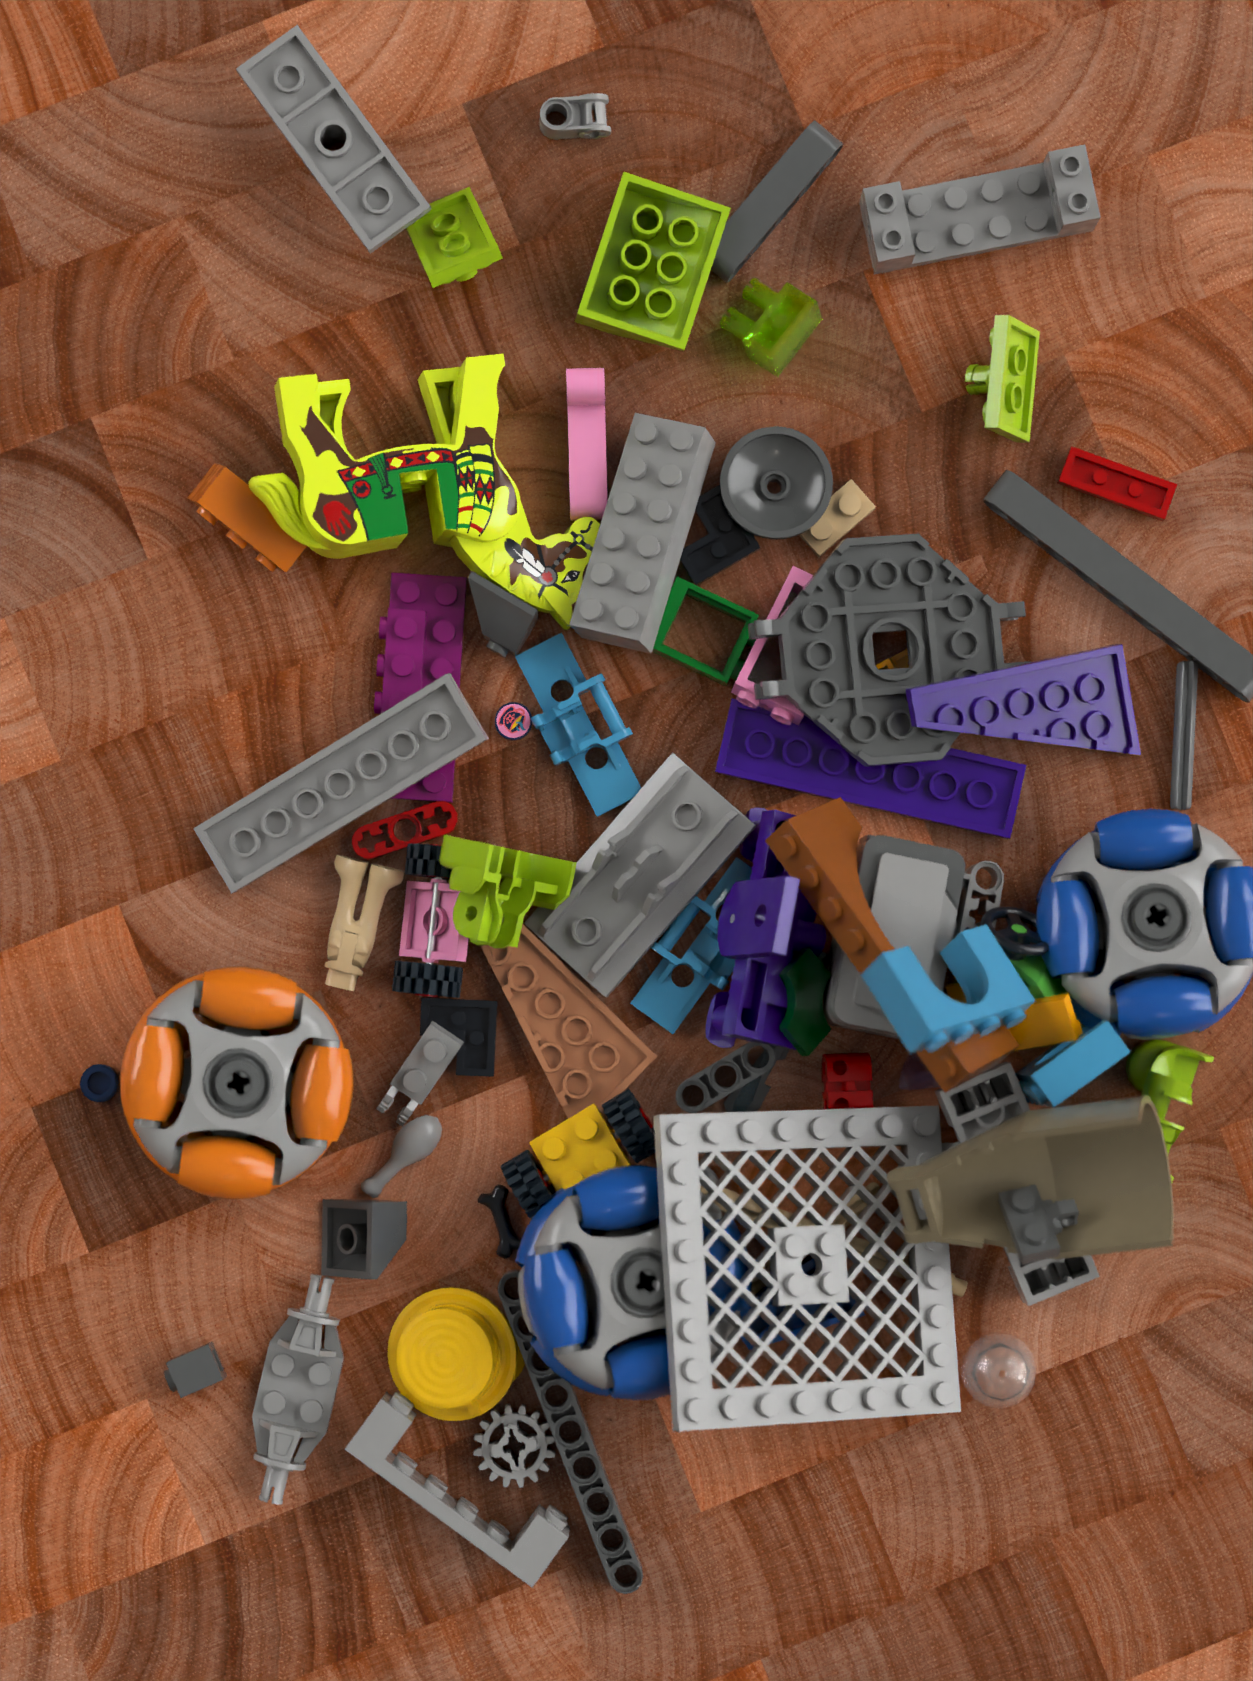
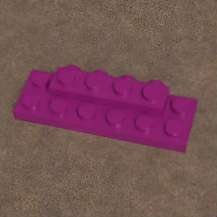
[374,573,467,803]

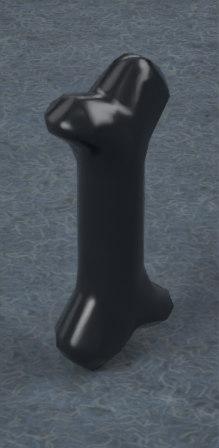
[477,1184,522,1259]

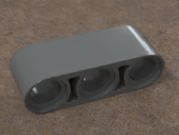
[675,1042,776,1113]

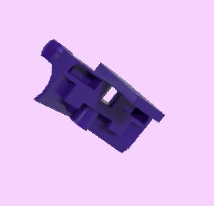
[706,807,826,1051]

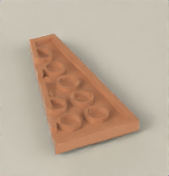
[481,923,658,1118]

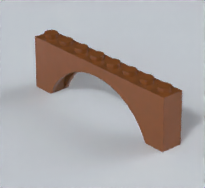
[765,797,1020,1093]

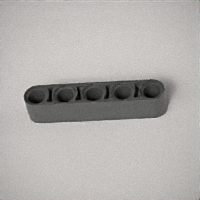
[711,120,844,283]

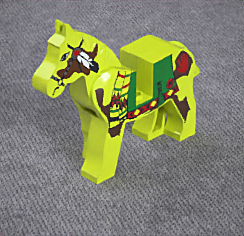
[248,354,600,630]

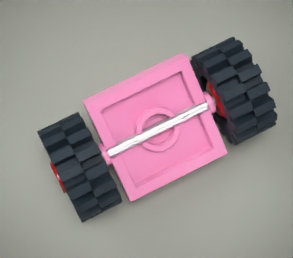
[392,843,468,998]

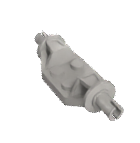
[252,1274,345,1505]

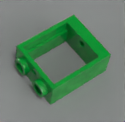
[652,576,759,687]

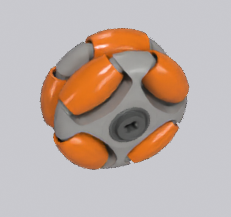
[120,966,354,1200]

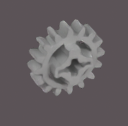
[473,1403,555,1488]

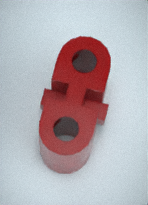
[821,1052,873,1109]

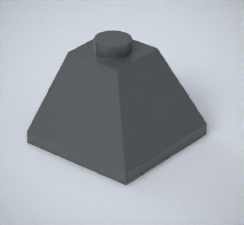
[468,571,539,658]
[321,1199,407,1280]

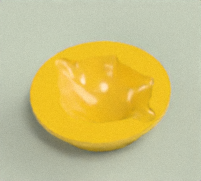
[388,1287,518,1421]

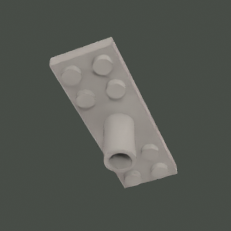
[236,25,431,254]

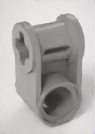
[539,93,611,140]

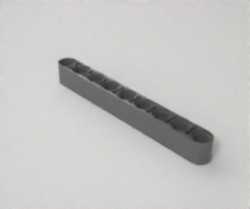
[983,470,1253,703]
[498,1269,643,1594]

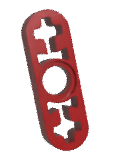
[352,801,458,860]

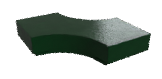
[779,947,832,1056]

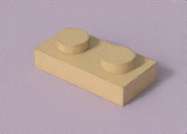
[799,479,876,558]

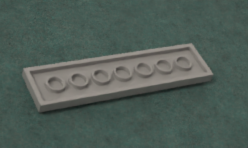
[193,673,489,894]

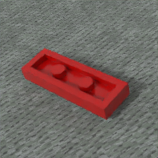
[1057,446,1178,521]

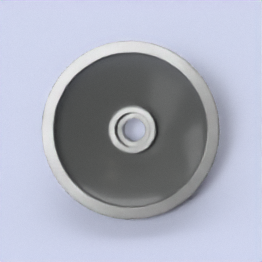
[719,426,833,540]

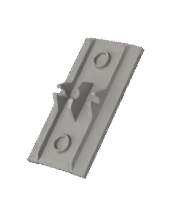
[524,752,756,998]

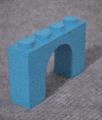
[861,924,1035,1053]
[1015,1020,1130,1107]

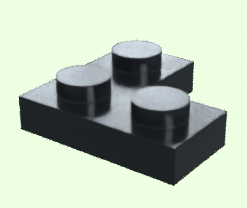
[680,485,761,585]
[420,998,498,1077]

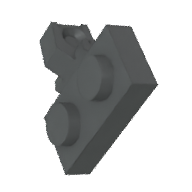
[998,1184,1079,1264]

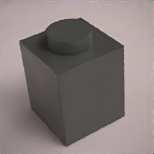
[164,1341,227,1398]

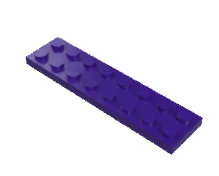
[715,698,1026,839]

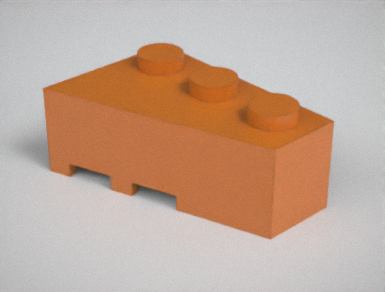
[187,463,307,573]

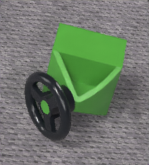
[981,906,1071,1000]

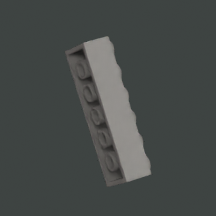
[569,413,716,654]

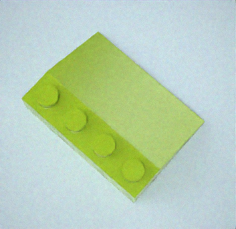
[575,172,731,351]

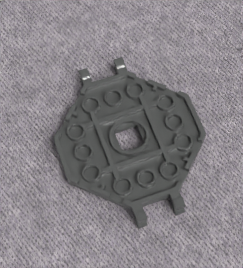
[748,534,1031,767]

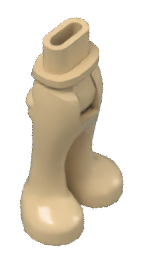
[324,855,405,991]

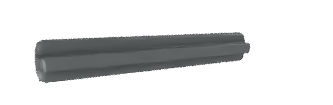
[1170,661,1198,810]

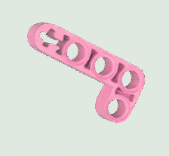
[566,368,608,521]

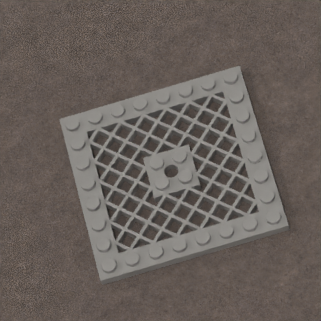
[653,1106,961,1432]

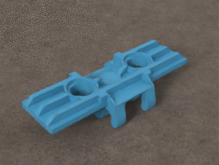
[515,633,641,817]
[630,857,752,1034]

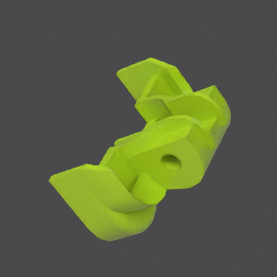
[439,835,577,949]
[1126,1039,1215,1183]

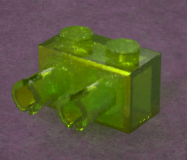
[720,277,822,377]

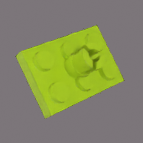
[406,187,503,288]
[965,315,1040,442]

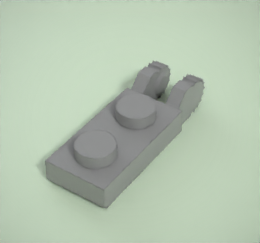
[376,1021,464,1127]

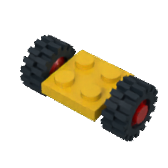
[501,1089,656,1220]

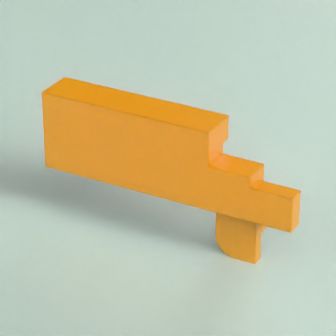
[946,983,1083,1051]

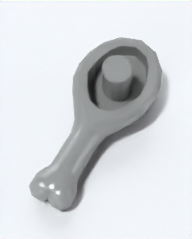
[361,1115,442,1198]

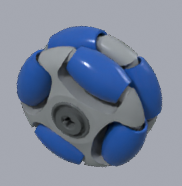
[1036,809,1253,1040]
[515,1165,752,1401]

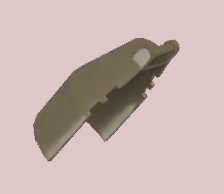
[887,1096,1174,1259]

